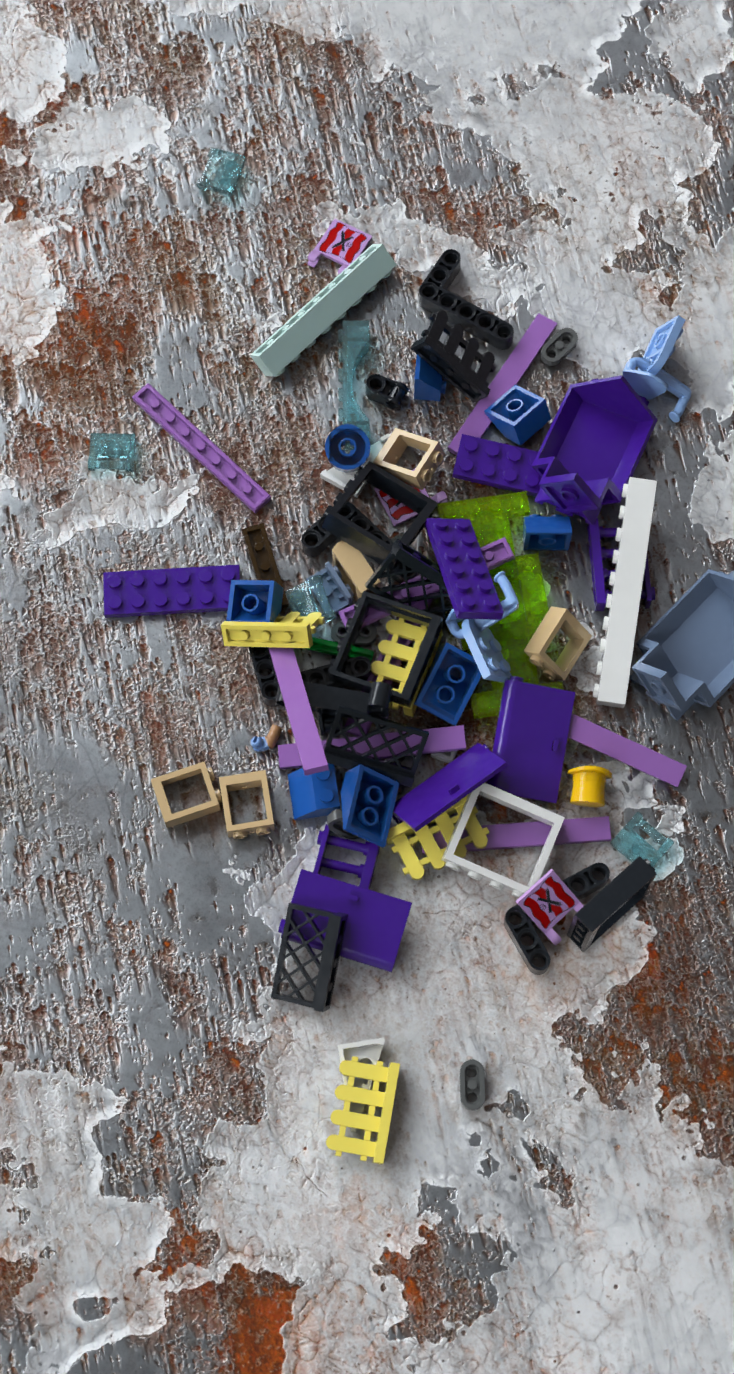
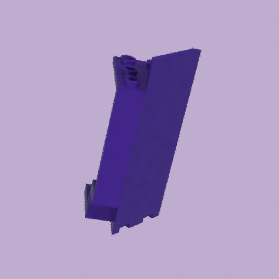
[532,375,658,525]

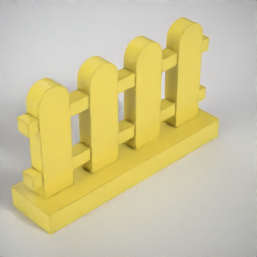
[221,612,325,648]
[369,617,443,717]
[386,794,489,880]
[326,1056,400,1165]

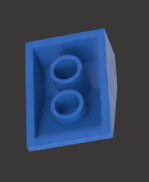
[414,642,482,726]
[341,764,399,848]

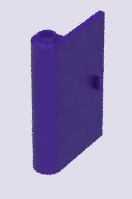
[487,676,575,803]
[392,743,508,832]
[278,869,412,972]

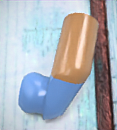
[251,724,282,752]

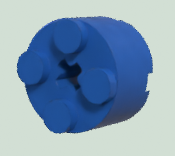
[325,424,370,472]

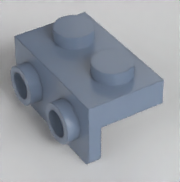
[306,561,354,618]

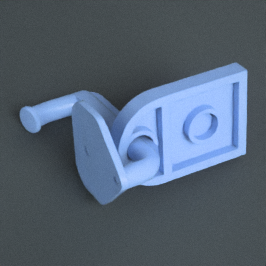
[622,315,691,423]
[445,571,519,682]

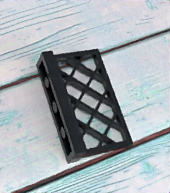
[365,539,453,629]
[323,705,429,788]
[271,902,348,1012]

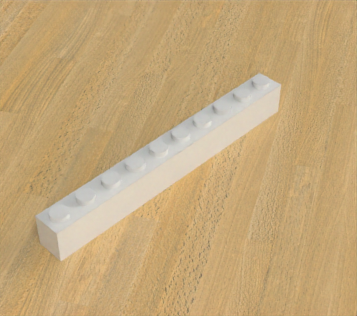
[593,477,657,708]

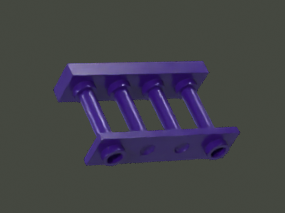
[587,518,655,611]
[314,824,380,900]

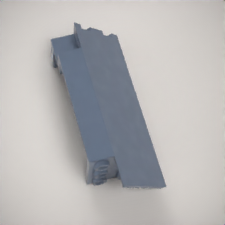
[629,569,734,721]

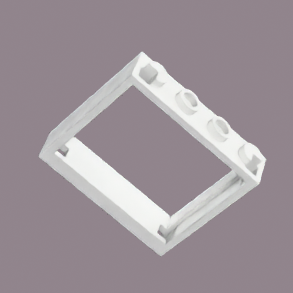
[441,783,565,898]

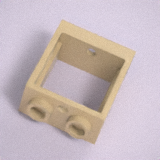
[373,428,445,490]
[332,540,381,601]
[524,606,592,681]
[151,761,222,828]
[219,770,275,839]

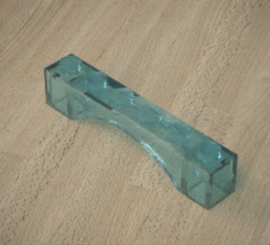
[338,320,370,450]

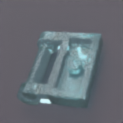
[196,148,246,196]
[88,433,136,472]
[285,575,337,628]
[610,811,675,867]

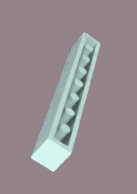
[250,244,397,377]

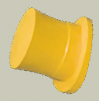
[568,766,612,807]

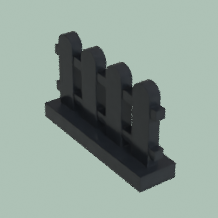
[411,310,496,403]

